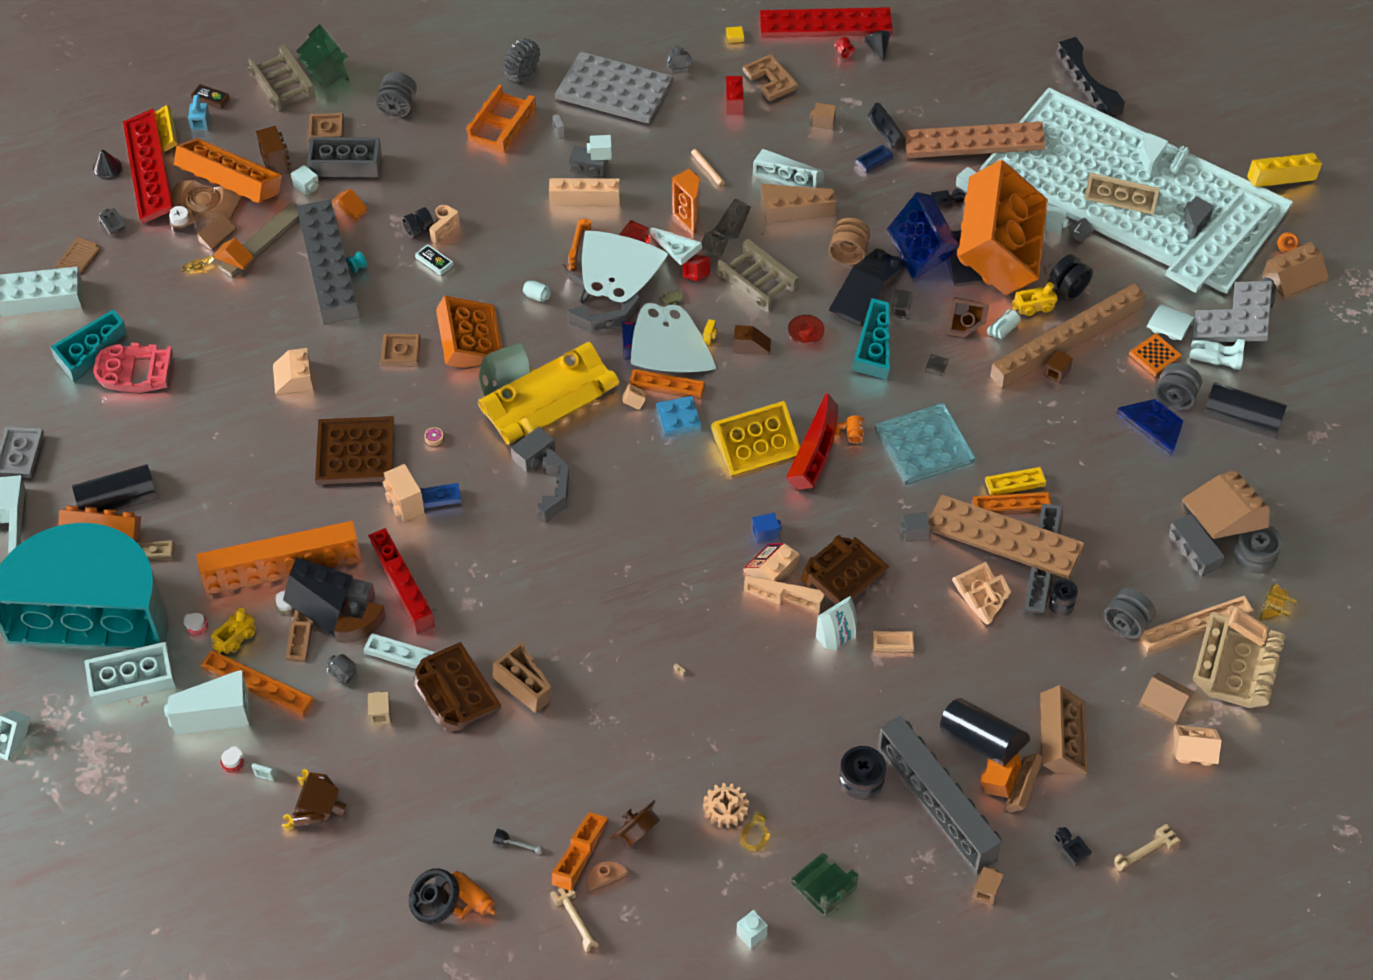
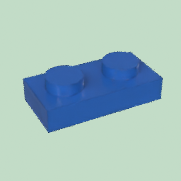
[420,483,461,508]

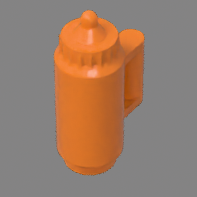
[447,871,496,920]

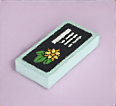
[415,244,453,276]

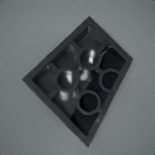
[283,557,353,637]

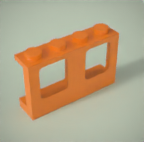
[466,84,536,153]

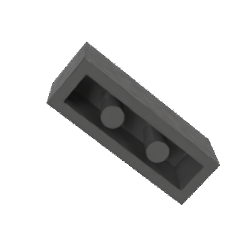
[1169,514,1225,576]

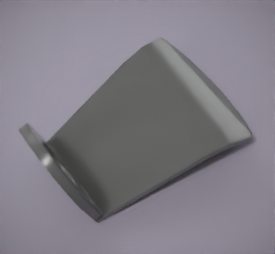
[562,263,594,304]

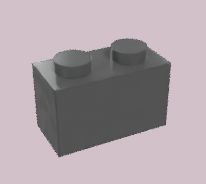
[569,145,608,178]
[511,427,555,472]

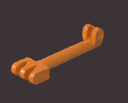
[568,219,591,270]

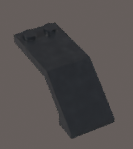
[829,248,907,325]

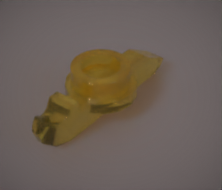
[180,256,214,272]

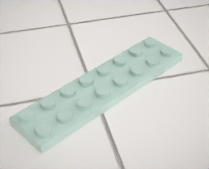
[1165,188,1272,293]

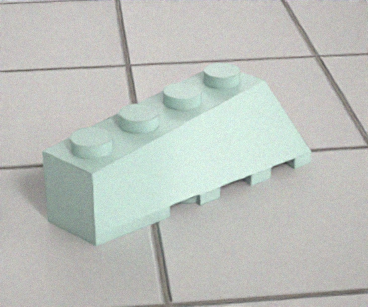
[753,149,825,188]

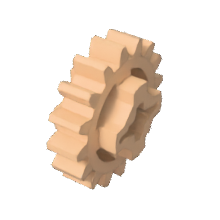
[703,783,749,828]

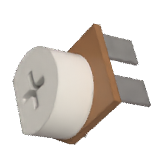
[169,206,196,231]

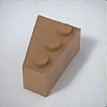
[492,641,551,713]

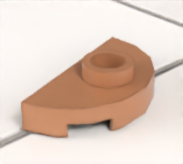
[587,861,628,892]

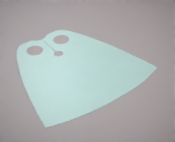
[582,231,668,302]
[631,303,717,372]

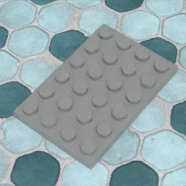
[555,51,673,124]

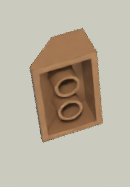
[1263,242,1329,299]

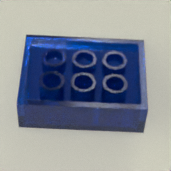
[887,192,959,280]

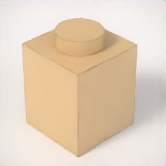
[368,691,391,725]

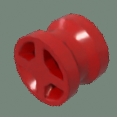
[835,37,855,59]

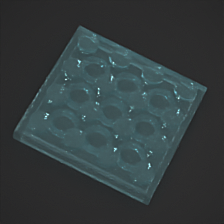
[874,403,975,485]

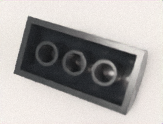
[1203,382,1287,439]
[72,464,158,512]
[940,698,1030,767]

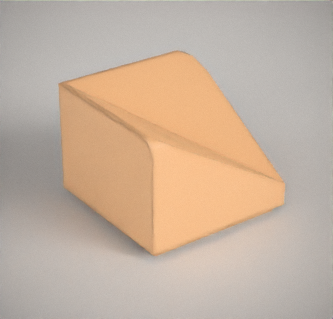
[622,384,646,410]

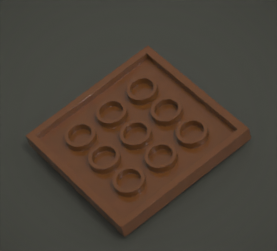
[315,416,394,484]

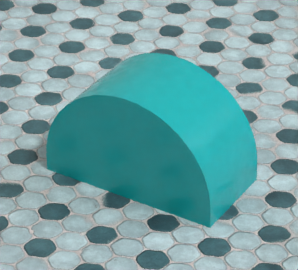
[0,523,168,649]

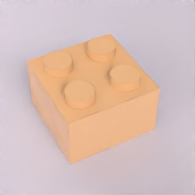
[383,464,425,522]

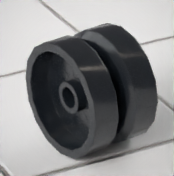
[1047,254,1093,301]
[839,746,886,800]

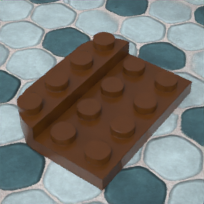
[801,535,889,604]
[413,642,502,732]

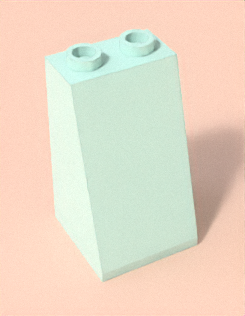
[164,670,249,735]

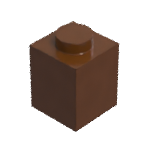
[1044,350,1073,384]

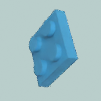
[656,396,701,436]

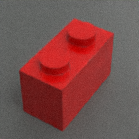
[726,76,744,115]

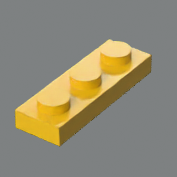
[156,105,178,152]
[985,467,1046,495]

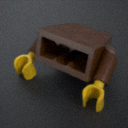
[282,769,347,831]

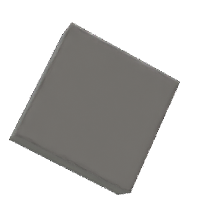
[553,114,564,139]

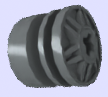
[376,72,417,118]

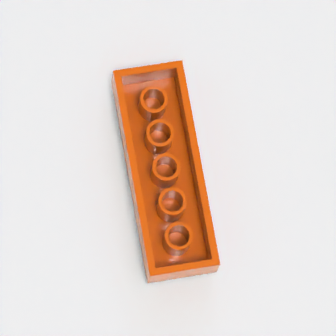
[174,138,282,203]

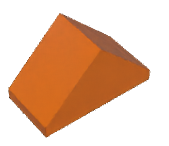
[332,188,367,220]
[213,238,253,270]

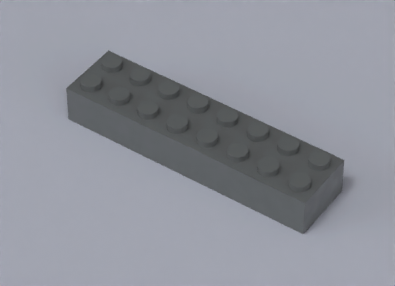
[297,199,359,325]
[878,715,1002,873]

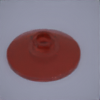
[788,315,824,344]

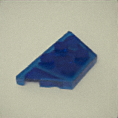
[1116,399,1183,456]

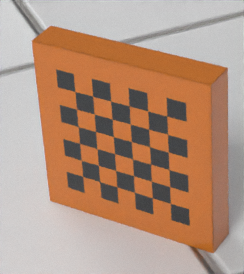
[1129,333,1182,377]

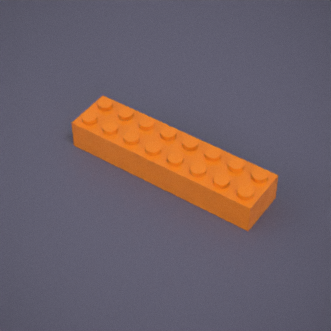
[196,521,362,595]

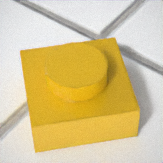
[703,319,718,346]

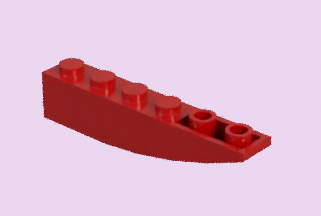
[786,393,838,490]
[368,528,435,634]

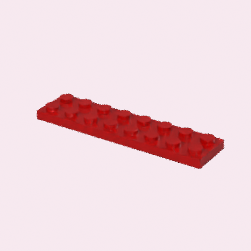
[760,7,893,38]
[123,108,174,224]

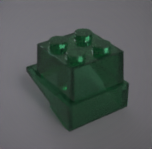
[296,24,349,87]

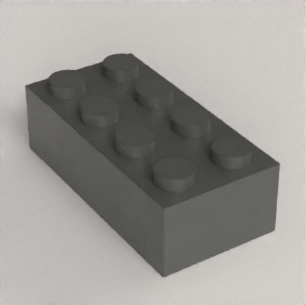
[307,137,382,177]

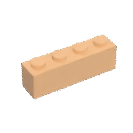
[549,178,620,206]

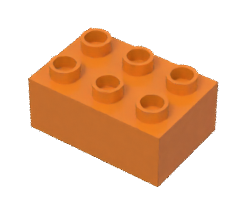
[957,159,1048,296]

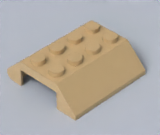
[1193,613,1285,708]

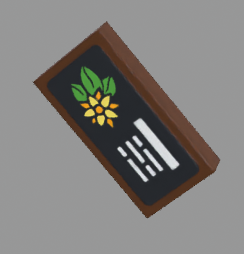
[191,84,230,109]

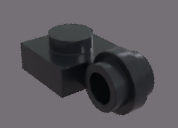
[931,189,965,210]
[1054,827,1092,866]

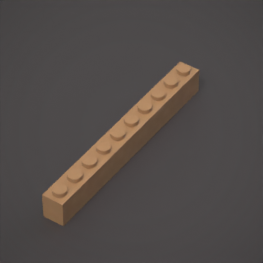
[990,283,1146,389]

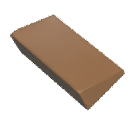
[198,214,237,250]

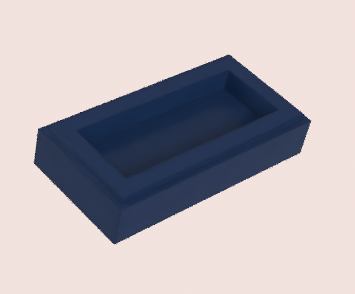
[855,145,893,173]

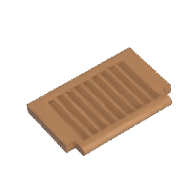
[55,237,100,274]

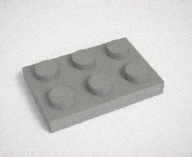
[0,426,44,479]

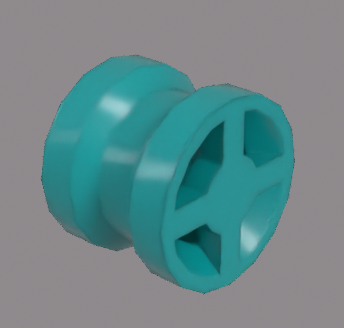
[346,251,368,273]

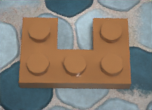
[743,54,798,102]

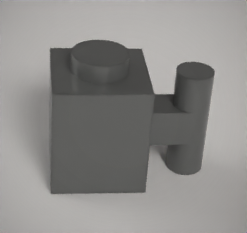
[347,579,375,618]

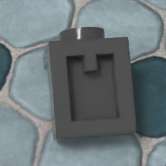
[98,208,126,235]

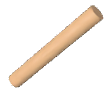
[691,149,725,186]

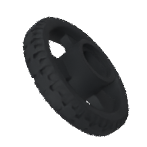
[408,868,460,924]

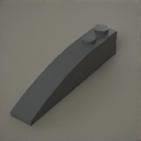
[1024,504,1063,613]

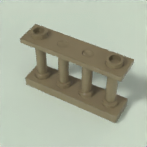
[248,44,316,112]
[717,239,799,312]

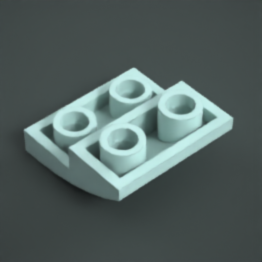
[1147,304,1195,340]

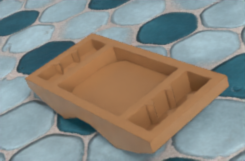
[171,180,242,221]

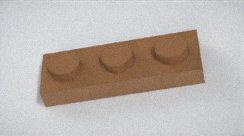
[1005,753,1043,813]

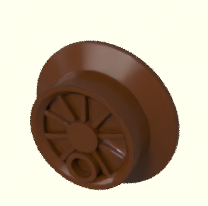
[609,800,660,847]

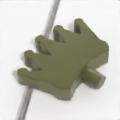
[659,290,683,306]

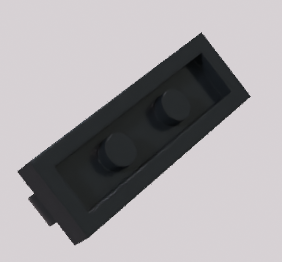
[867,102,906,149]

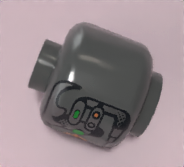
[326,654,357,684]

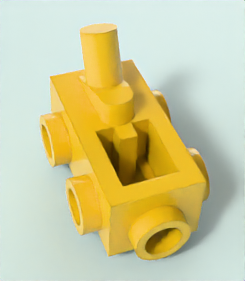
[1012,282,1057,316]
[211,608,256,655]

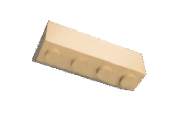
[1085,173,1160,215]

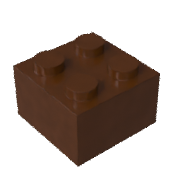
[256,126,291,175]

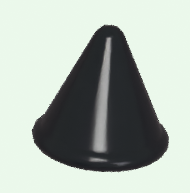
[864,31,891,60]
[93,150,122,179]

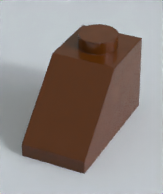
[733,325,771,355]

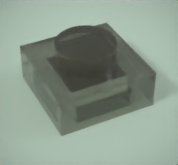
[925,354,949,377]

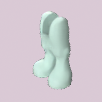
[1190,339,1245,370]

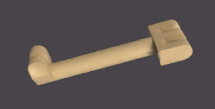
[1114,824,1181,871]
[550,888,598,952]

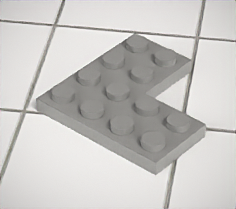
[1192,281,1272,342]

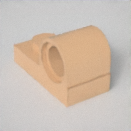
[429,205,460,244]

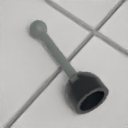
[492,828,544,854]

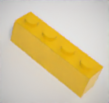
[1247,153,1322,187]

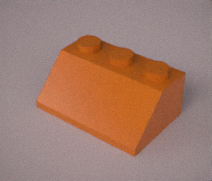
[672,169,700,235]

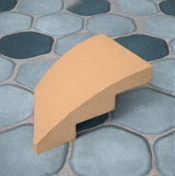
[952,562,1011,625]

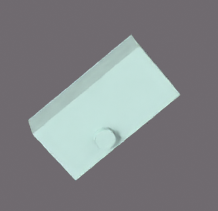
[84,642,176,706]

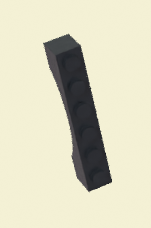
[1056,37,1125,117]

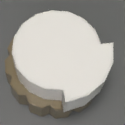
[275,591,295,616]

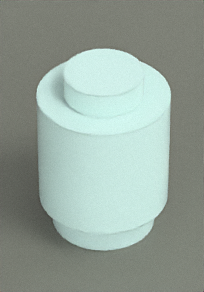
[523,280,551,303]

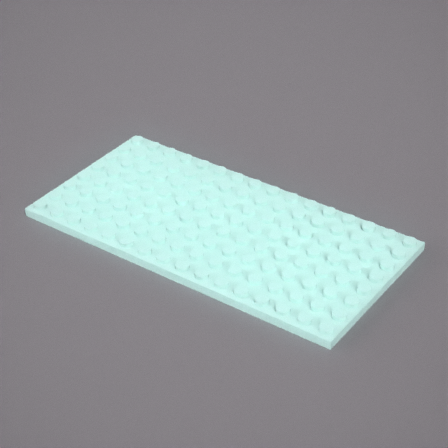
[979,88,1293,294]

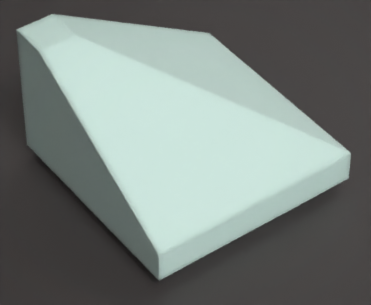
[252,763,279,781]

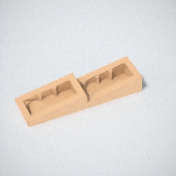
[744,576,826,613]

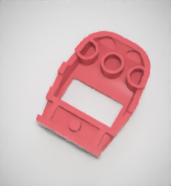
[93,343,173,393]

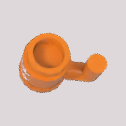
[834,415,865,444]

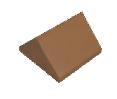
[1139,673,1194,723]

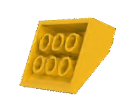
[711,401,800,476]

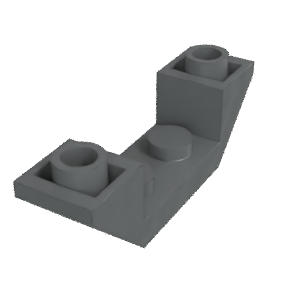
[568,295,639,334]
[538,449,569,523]

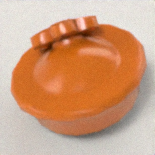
[1277,232,1299,253]

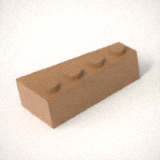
[761,184,836,224]

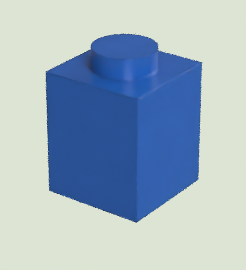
[752,513,782,544]

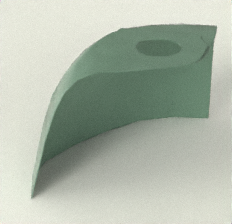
[479,343,530,399]

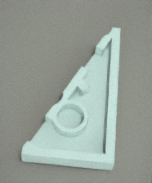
[650,227,702,265]

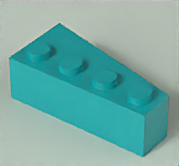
[851,298,890,380]
[50,309,127,383]

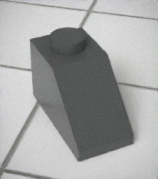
[1184,196,1214,239]

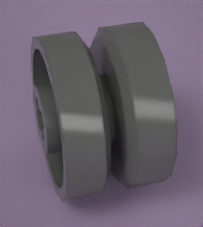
[1155,363,1202,410]
[1234,525,1282,573]
[1103,588,1156,639]

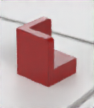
[683,254,710,281]

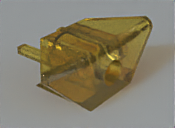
[1259,583,1297,621]

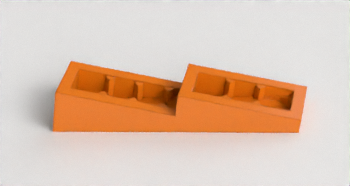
[552,812,608,891]

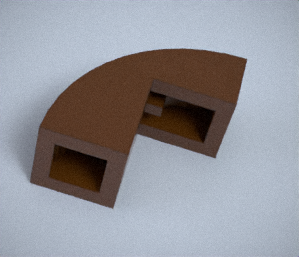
[334,602,386,643]

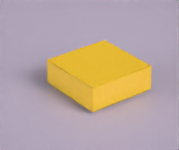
[726,26,744,43]

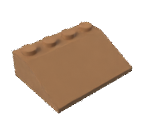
[1182,471,1270,539]

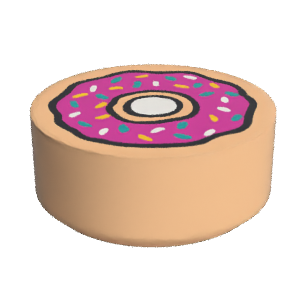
[424,427,444,446]

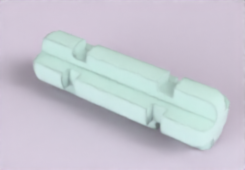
[1169,146,1189,174]

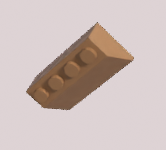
[1040,685,1088,775]

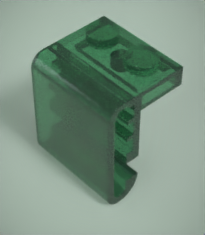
[790,853,858,916]

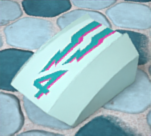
[816,596,857,650]

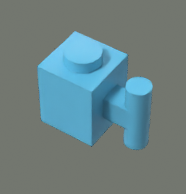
[188,95,210,130]

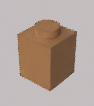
[810,103,836,130]
[972,867,1004,905]

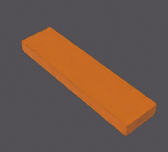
[629,369,705,400]
[972,492,1051,514]

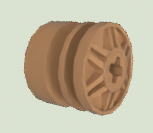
[829,218,871,266]

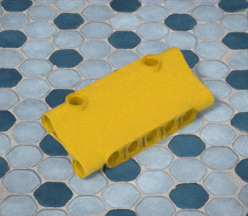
[478,341,619,445]

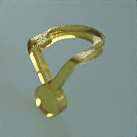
[740,812,770,851]

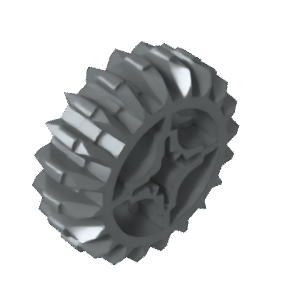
[503,38,540,83]

